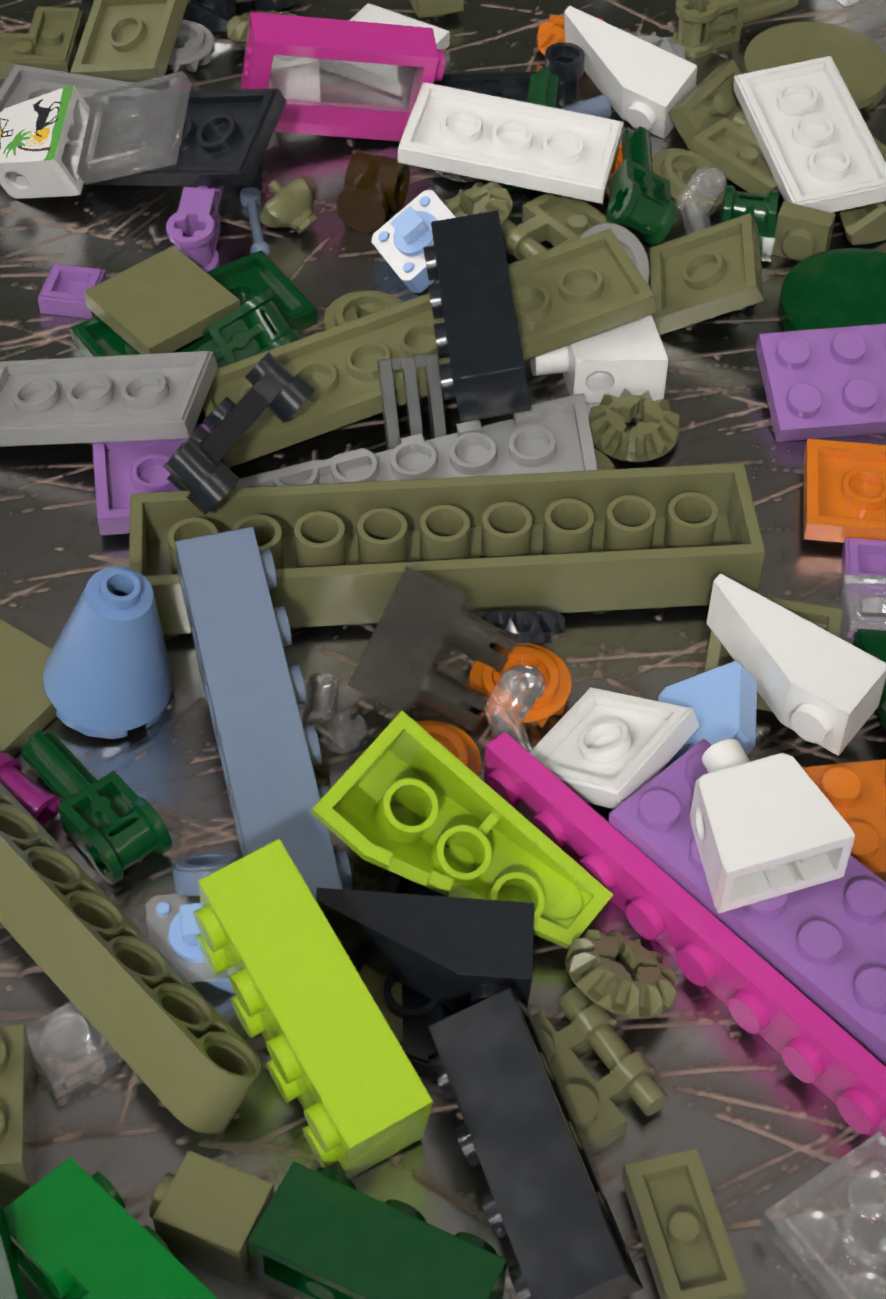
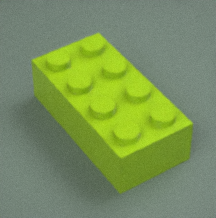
[193,838,433,1180]

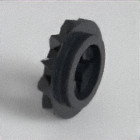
[464,611,565,643]

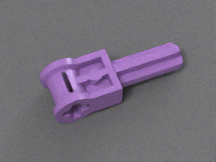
[166,186,224,272]

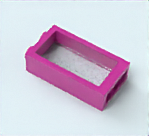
[240,12,445,141]

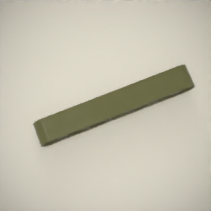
[0,783,261,1135]

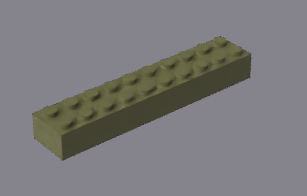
[129,463,766,635]

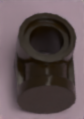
[336,150,410,232]

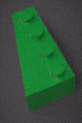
[3,1157,218,1299]

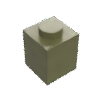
[149,1150,275,1286]

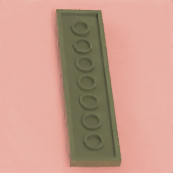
[202,228,657,468]

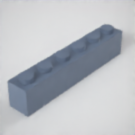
[175,527,353,900]

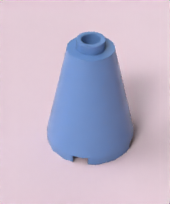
[43,567,173,739]

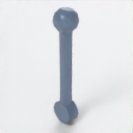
[240,187,271,258]

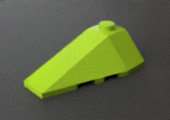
[310,711,613,949]

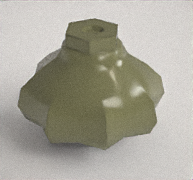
[259,175,318,235]

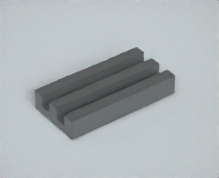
[377,353,447,450]

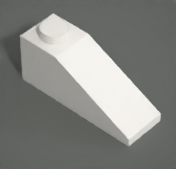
[564,5,697,139]
[707,573,886,756]

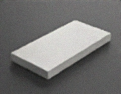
[734,56,886,213]
[397,82,624,204]

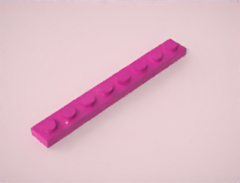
[484,732,886,1150]

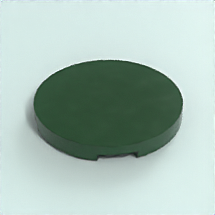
[778,248,886,332]

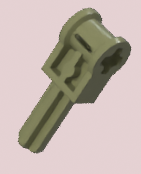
[672,0,799,58]

